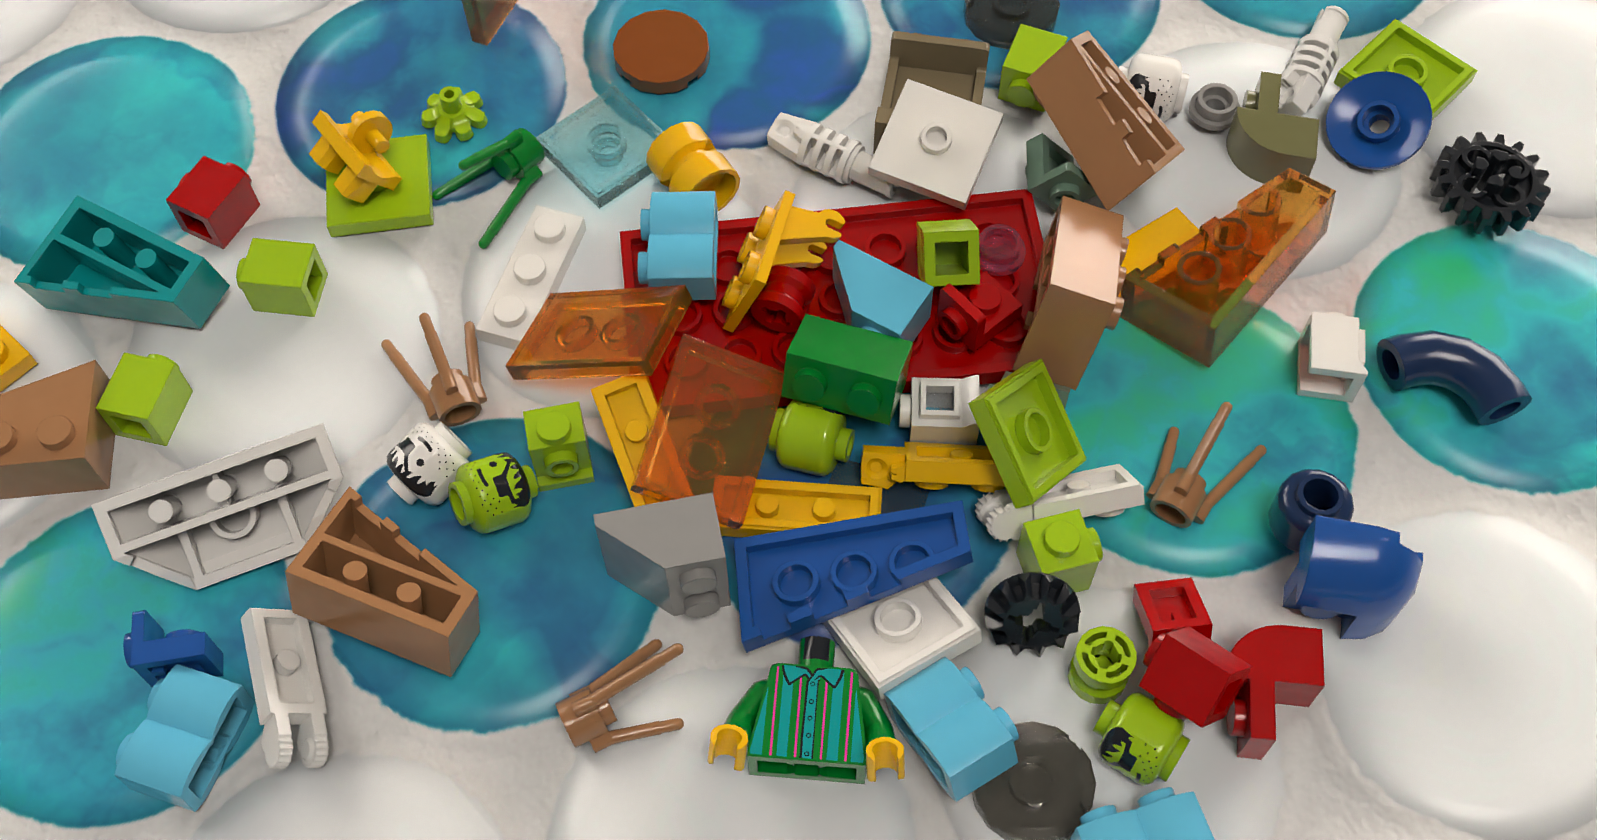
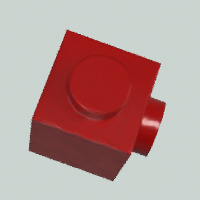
[166,156,260,249]
[1138,626,1253,728]

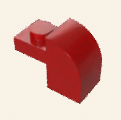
[1227,625,1325,760]

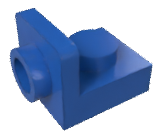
[123,610,223,687]

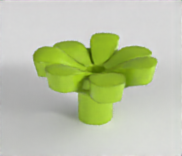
[421,86,488,144]

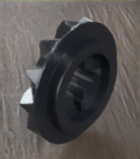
[984,572,1081,657]

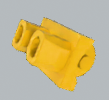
[309,110,402,203]

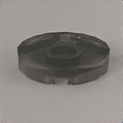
[963,0,1060,50]
[972,721,1096,840]

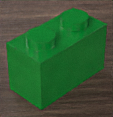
[781,314,913,425]

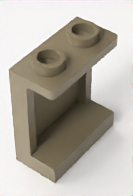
[873,31,990,154]

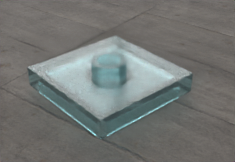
[536,86,663,209]

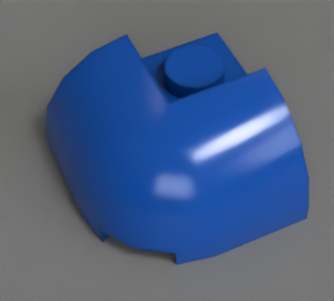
[1283,515,1423,639]

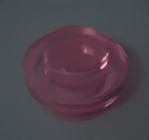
[979,224,1026,276]

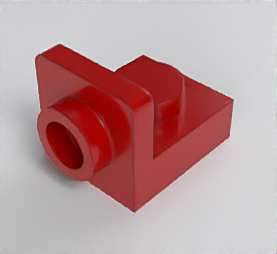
[937,270,1023,352]
[1133,577,1213,648]

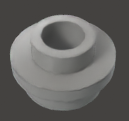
[1189,83,1240,131]

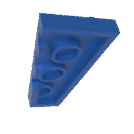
[734,500,973,653]

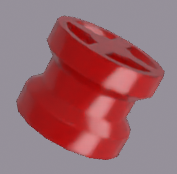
[750,265,815,333]

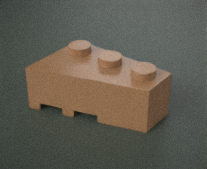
[1027,30,1185,210]
[1013,196,1129,390]
[0,360,115,499]
[285,486,480,677]

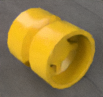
[646,122,740,211]

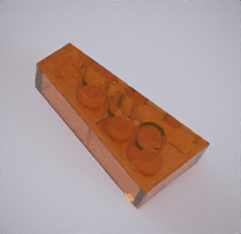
[1120,168,1336,368]

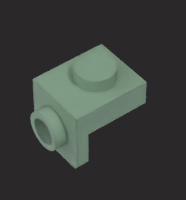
[1025,133,1097,211]

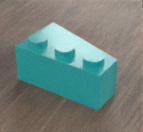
[14,195,230,329]

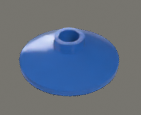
[1326,71,1432,170]

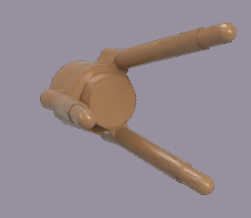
[381,313,487,426]
[1146,402,1267,528]
[555,639,684,753]

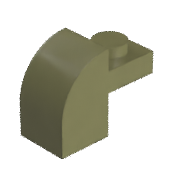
[1226,71,1319,191]

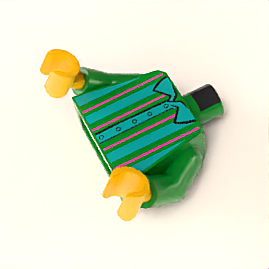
[707,636,905,784]

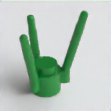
[432,128,545,249]

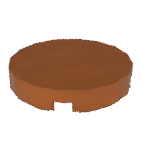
[613,9,710,94]

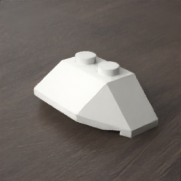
[91,423,344,590]

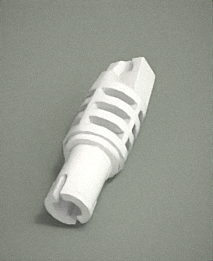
[1278,6,1349,116]
[767,112,899,198]

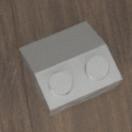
[593,492,731,618]

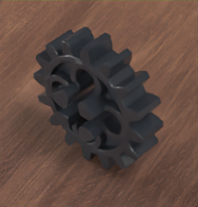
[1429,132,1551,236]

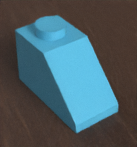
[833,240,934,342]

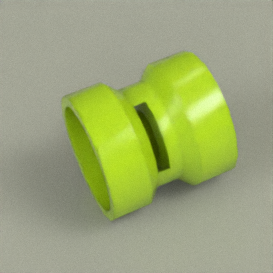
[1068,626,1137,704]

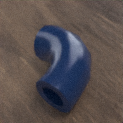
[1376,330,1532,425]

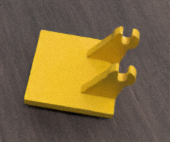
[722,190,845,333]

